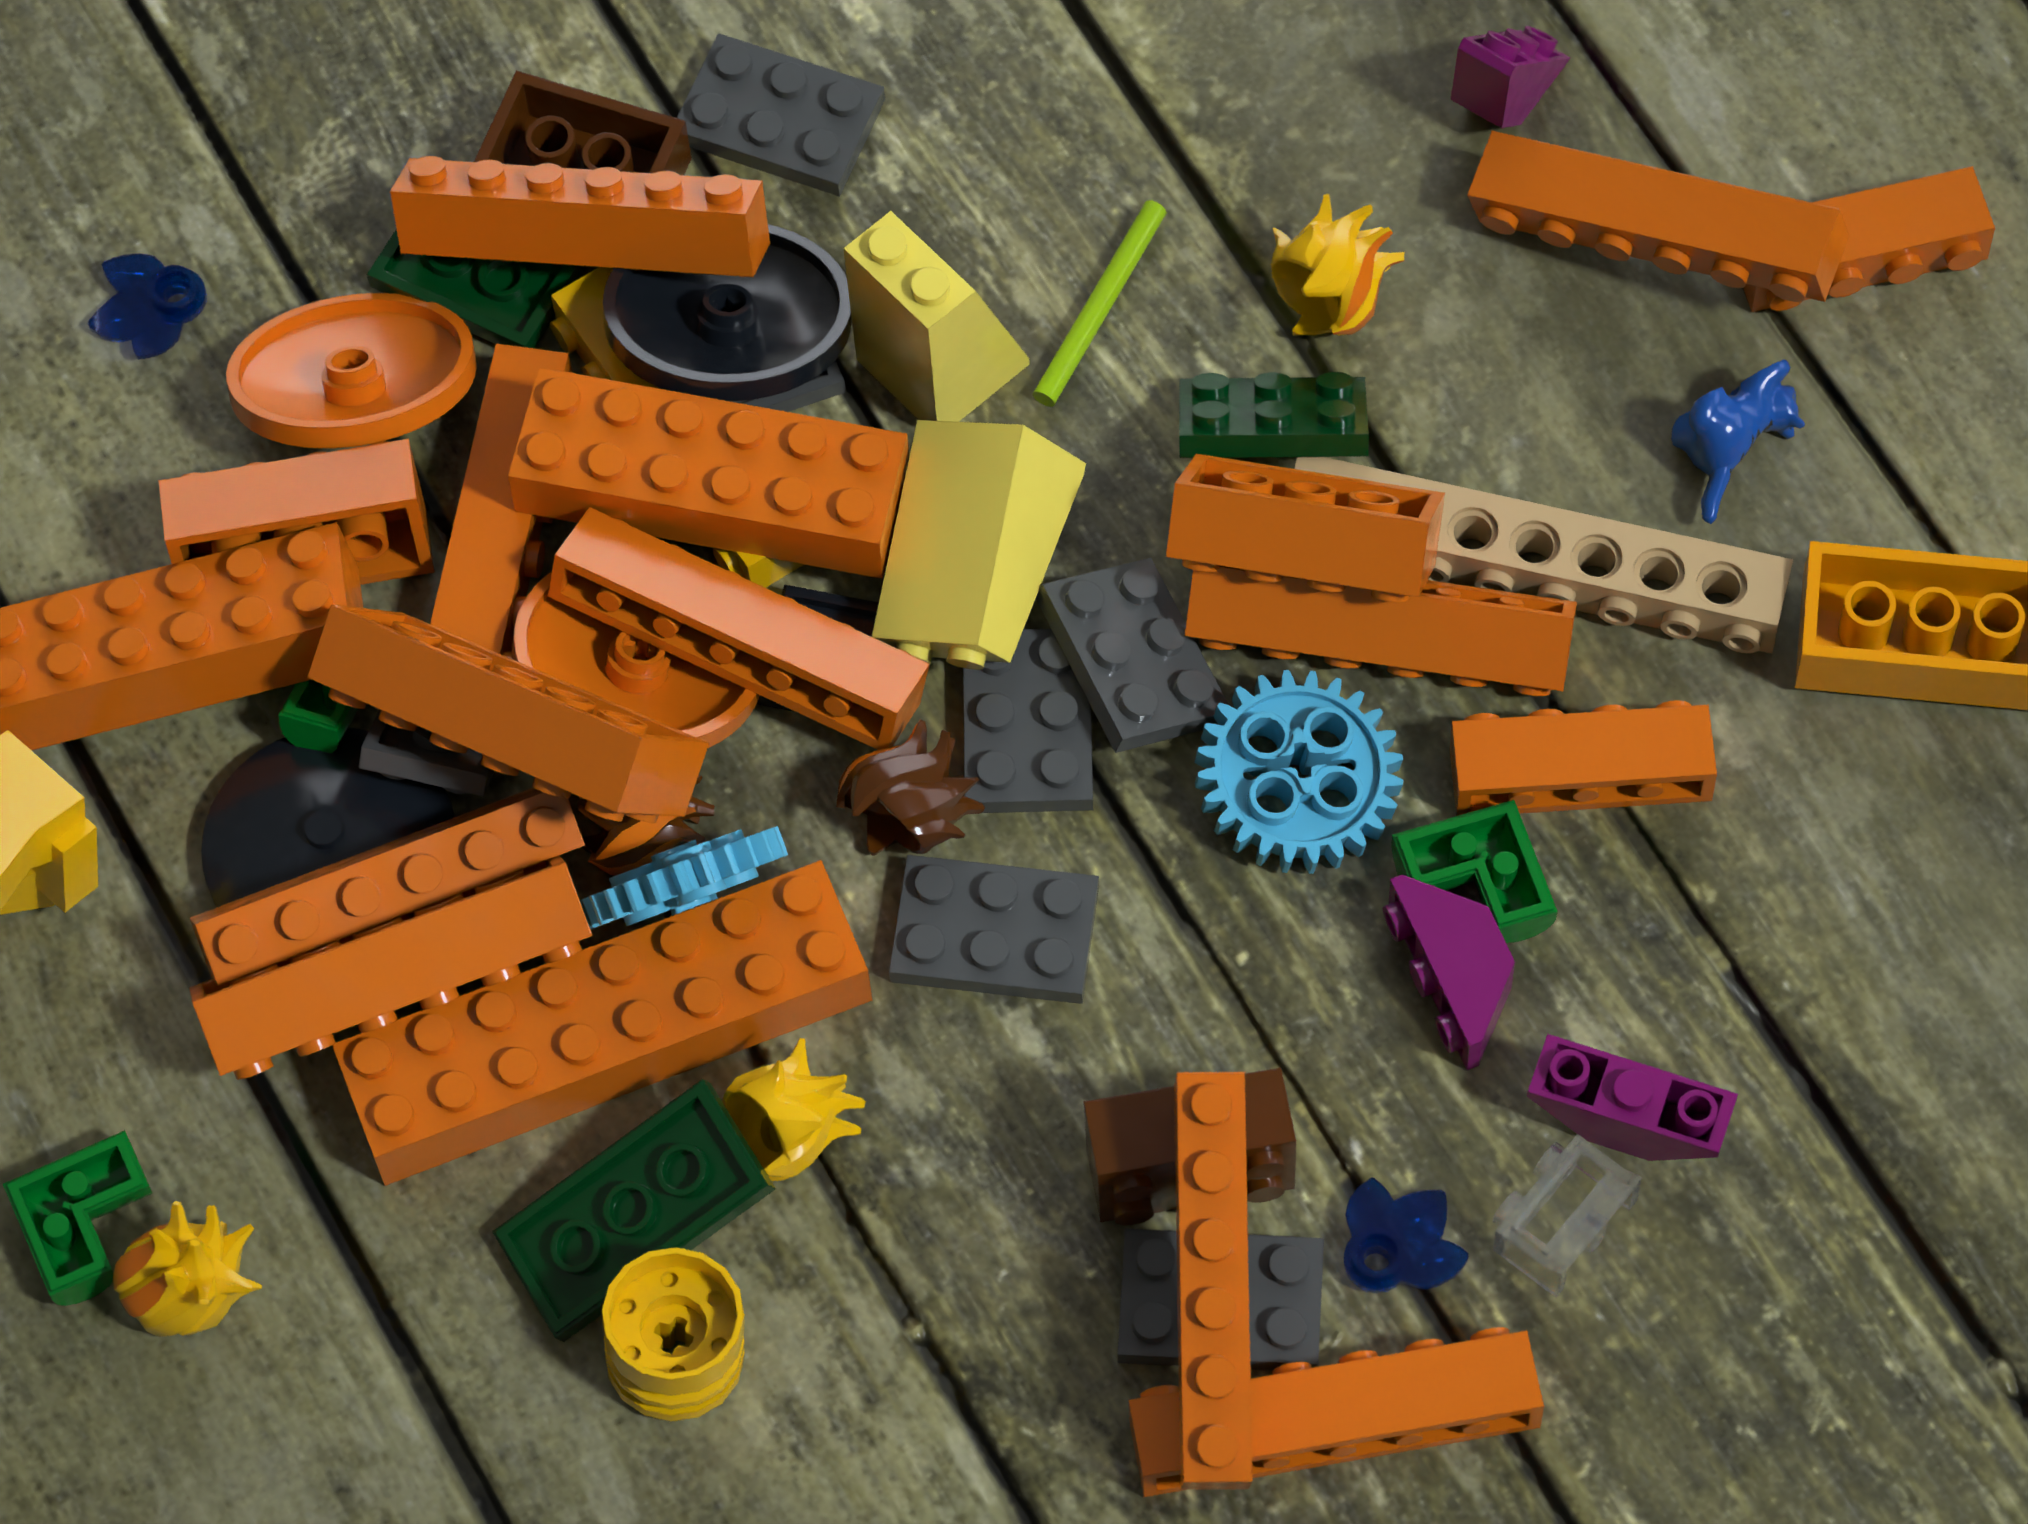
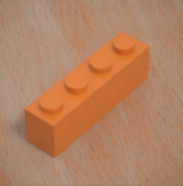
[1743,166,1995,312]
[1450,700,1717,816]

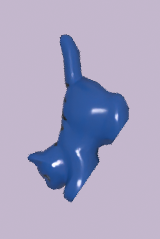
[1671,360,1805,524]

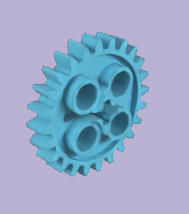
[1195,670,1404,874]
[580,826,788,929]

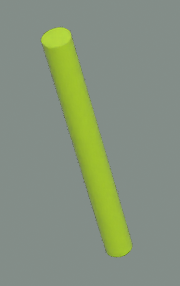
[1033,200,1167,407]

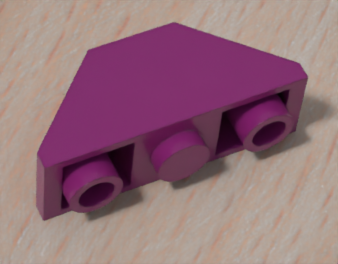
[1450,26,1570,128]
[1383,875,1515,1070]
[1527,1034,1738,1161]

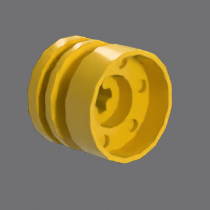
[602,1247,745,1422]

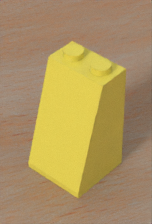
[843,211,1030,422]
[872,420,1086,670]

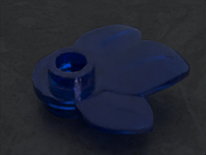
[87,253,207,359]
[1343,1178,1469,1293]

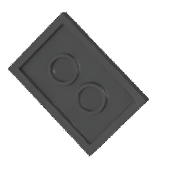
[677,33,886,197]
[1036,558,1229,753]
[963,629,1093,813]
[889,855,1099,1004]
[1117,1228,1324,1371]

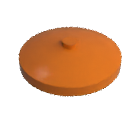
[226,293,477,449]
[511,572,760,748]

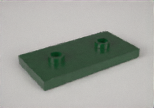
[492,1079,776,1342]

